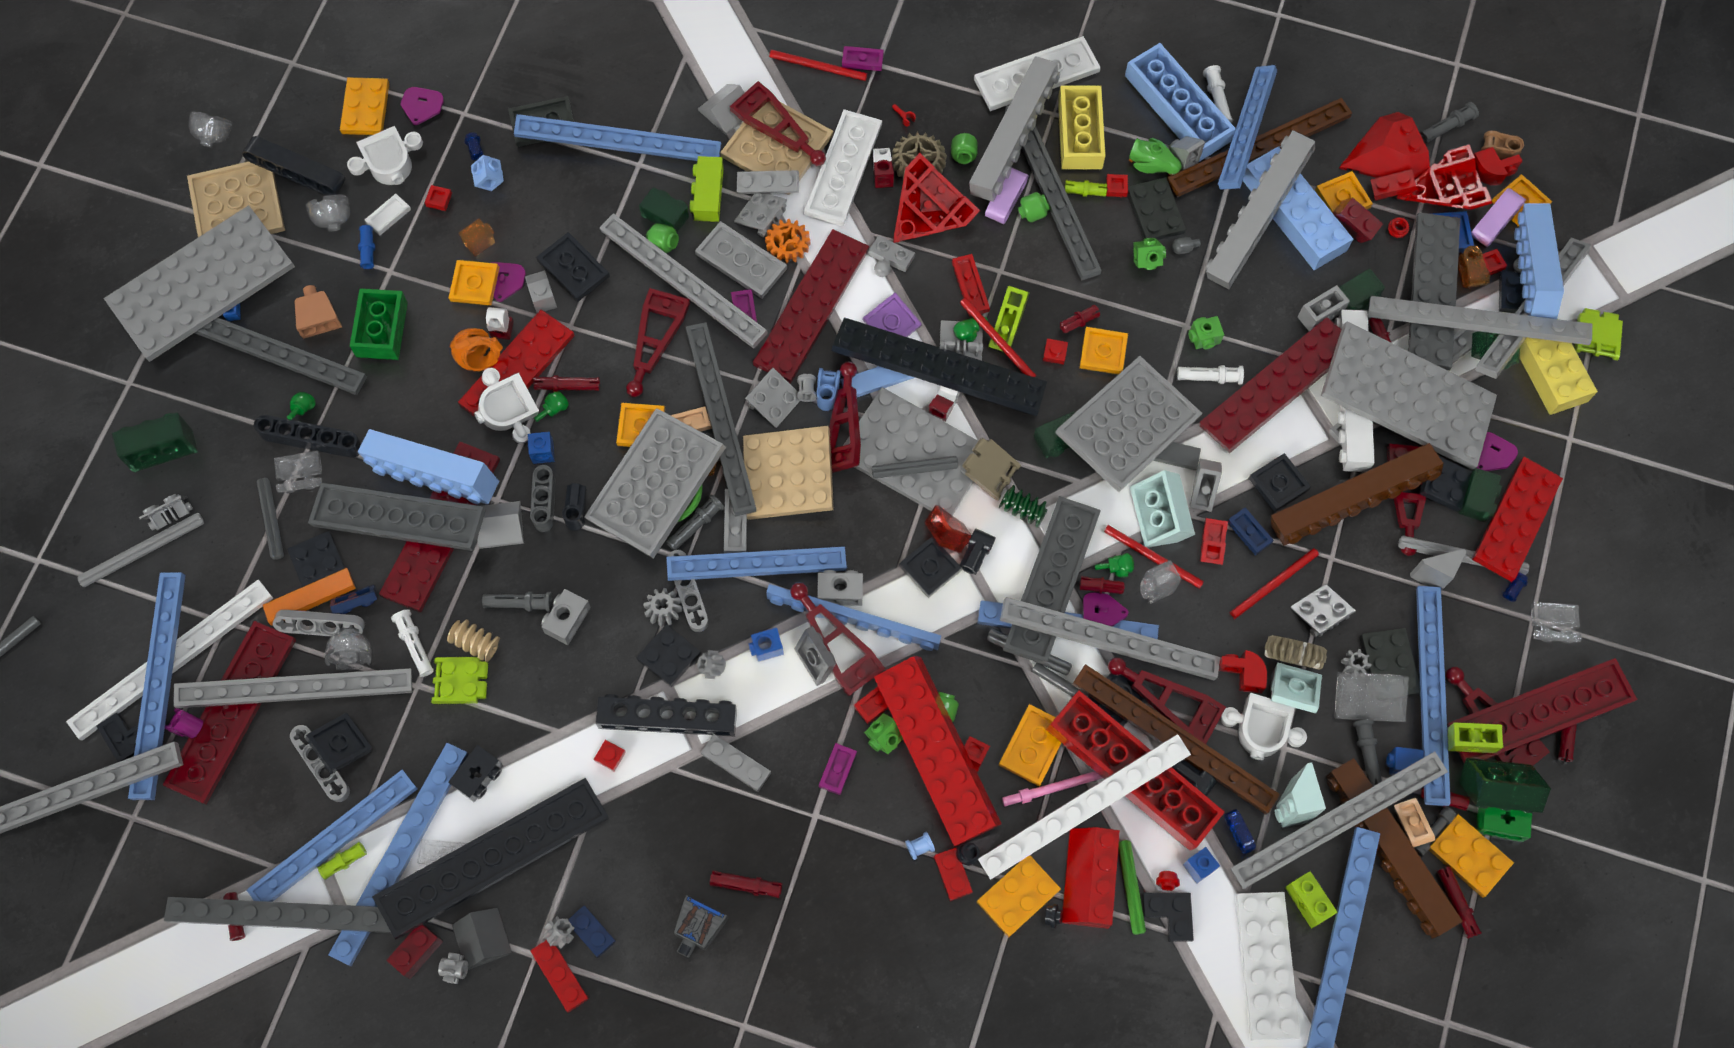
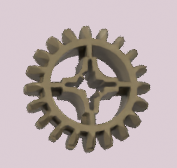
[891,131,947,179]
[1264,635,1327,670]

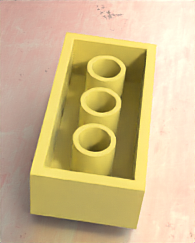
[1058,86,1105,169]
[1516,337,1598,415]

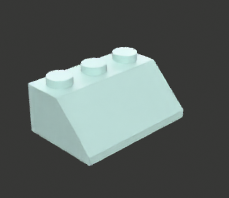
[1130,470,1195,548]
[1275,763,1326,828]

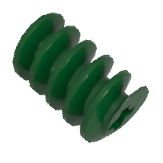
[999,485,1048,528]

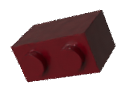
[1333,197,1383,243]
[386,925,443,979]

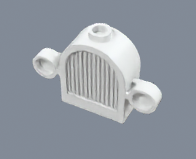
[347,126,423,185]
[474,368,539,444]
[1220,693,1307,760]

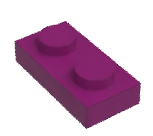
[842,46,884,71]
[731,289,757,322]
[819,743,857,795]

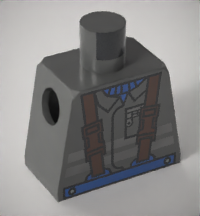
[674,895,728,958]

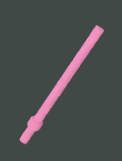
[1002,771,1103,807]

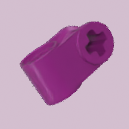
[165,708,203,738]

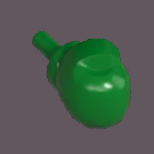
[953,317,988,343]
[287,392,316,420]
[534,392,569,422]
[1095,553,1134,578]

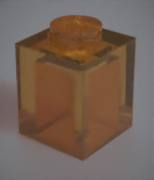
[459,219,495,257]

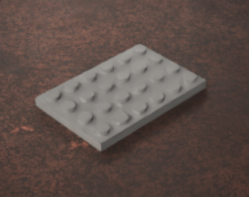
[1055,356,1203,492]
[843,387,978,521]
[584,408,726,559]

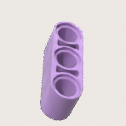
[985,168,1029,224]
[1471,188,1526,247]

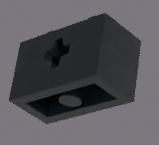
[448,745,503,802]

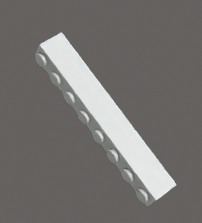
[1335,310,1374,472]

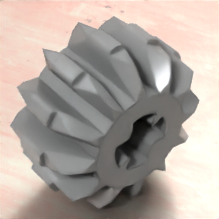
[643,588,682,627]

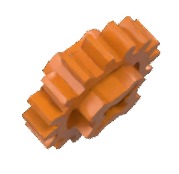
[765,219,811,263]

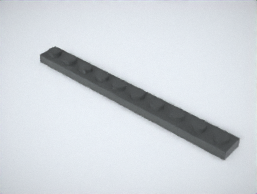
[1005,106,1102,281]
[195,318,367,395]
[686,322,756,517]
[164,897,391,933]

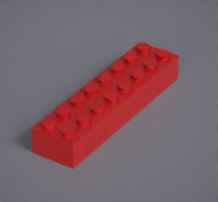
[874,656,1002,846]
[1046,690,1224,851]

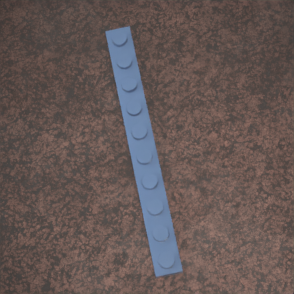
[514,114,721,161]
[128,572,186,800]
[1416,586,1450,806]
[328,743,469,966]
[1306,827,1380,1048]

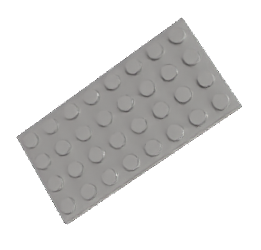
[104,205,295,362]
[1320,321,1497,470]

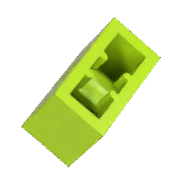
[1447,723,1503,753]
[1285,871,1338,929]

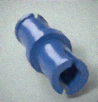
[358,225,375,269]

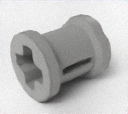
[797,374,817,402]

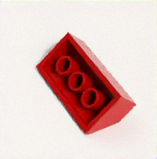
[1061,827,1120,929]

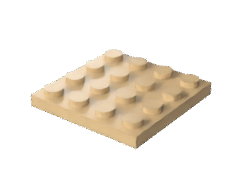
[720,101,833,195]
[187,162,285,237]
[743,426,834,520]

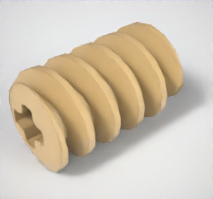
[447,619,500,662]

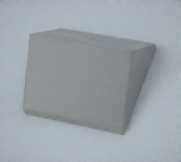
[698,84,745,135]
[477,501,524,549]
[1410,549,1466,591]

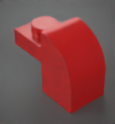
[1474,147,1522,185]
[1219,650,1267,694]

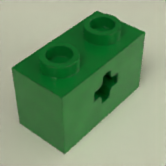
[1476,800,1532,842]

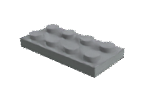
[695,221,787,299]

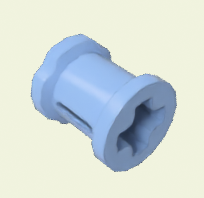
[905,832,935,860]

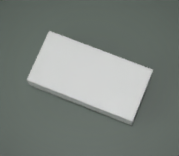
[365,194,411,235]

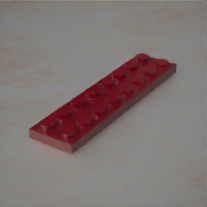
[753,229,869,384]
[1199,317,1342,454]
[379,441,500,613]
[163,621,296,805]
[1447,658,1637,767]

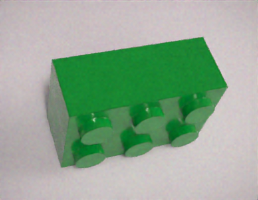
[350,289,408,360]

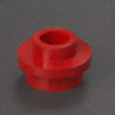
[1388,217,1409,238]
[1156,871,1180,891]

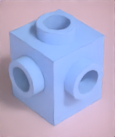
[471,155,504,191]

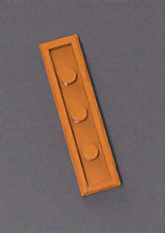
[262,568,356,626]

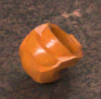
[450,328,503,371]

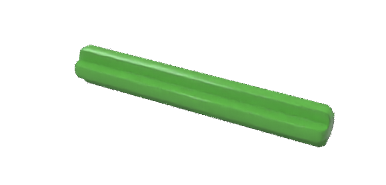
[1118,840,1146,935]

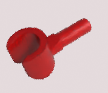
[892,104,916,126]

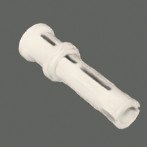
[1203,65,1233,123]
[1177,365,1244,385]
[391,610,434,677]

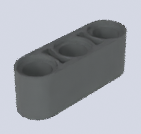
[530,465,556,532]

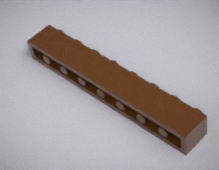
[1271,443,1444,546]
[1325,758,1463,939]

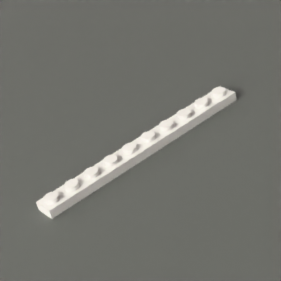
[66,580,273,740]
[978,734,1191,880]

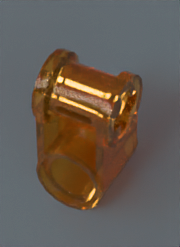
[1458,246,1490,288]

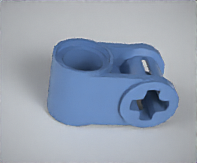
[817,368,841,411]

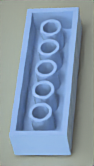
[1125,43,1236,162]
[1243,146,1353,270]
[1514,203,1564,319]
[358,429,499,504]

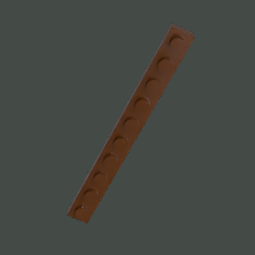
[1167,98,1352,197]
[1072,664,1280,814]

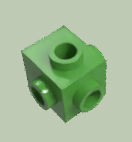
[1133,238,1166,270]
[1188,316,1224,349]
[864,713,903,754]

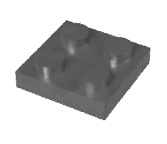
[794,626,836,686]

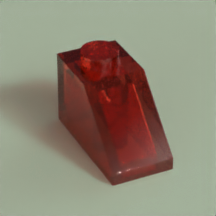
[925,505,972,553]

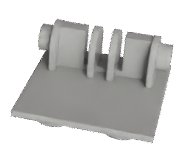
[734,193,787,237]
[940,320,983,361]
[745,368,800,428]
[139,494,193,531]
[1291,584,1355,637]

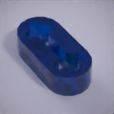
[1224,809,1256,854]

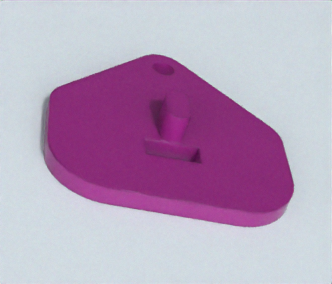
[401,87,444,125]
[491,262,526,302]
[1475,432,1518,472]
[1083,593,1129,627]

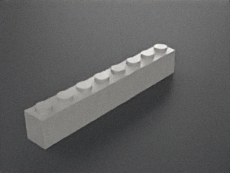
[969,56,1060,202]
[1205,131,1315,289]

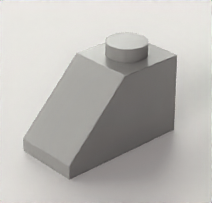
[1169,136,1205,172]
[525,270,557,313]
[1190,458,1222,512]

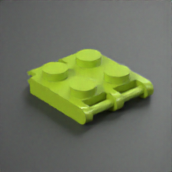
[1574,308,1623,361]
[431,657,488,704]

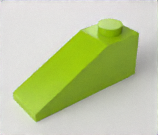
[989,286,1030,351]

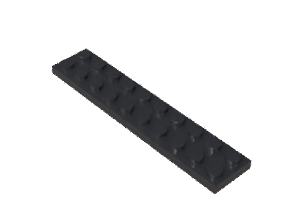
[831,317,1047,416]
[372,777,609,940]

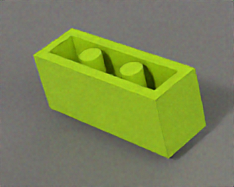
[690,156,724,222]

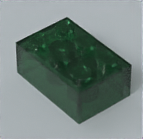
[112,412,198,472]
[1459,758,1551,813]

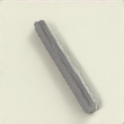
[77,513,204,587]
[1398,536,1529,575]

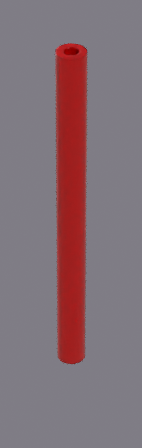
[769,50,867,81]
[960,297,1036,377]
[1104,525,1204,589]
[1230,548,1319,619]

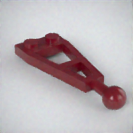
[730,81,826,166]
[626,288,690,397]
[829,362,861,473]
[1387,444,1426,556]
[790,582,885,696]
[1108,657,1226,744]
[1445,667,1550,780]

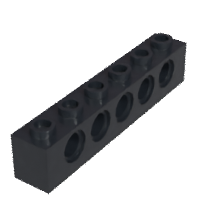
[596,694,737,737]

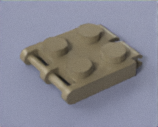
[962,438,1021,501]

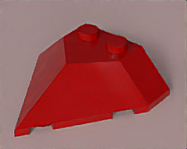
[1339,112,1430,180]
[1397,144,1492,210]
[893,153,980,243]

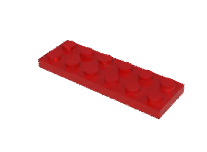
[458,310,575,417]
[1472,457,1563,582]

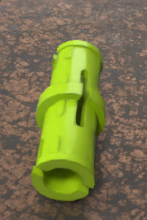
[1065,180,1107,197]
[317,841,367,880]

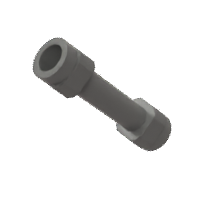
[1414,806,1456,857]

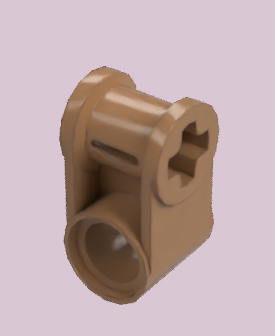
[1481,131,1524,160]

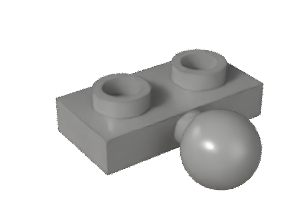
[868,236,915,277]

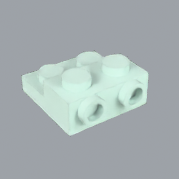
[1270,662,1322,713]

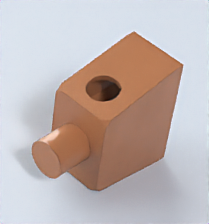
[295,285,342,339]

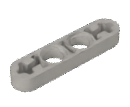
[668,550,708,632]
[273,610,365,638]
[290,725,350,802]

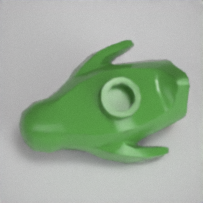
[1129,138,1182,176]

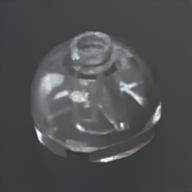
[188,112,232,147]
[306,195,351,232]
[324,629,372,671]

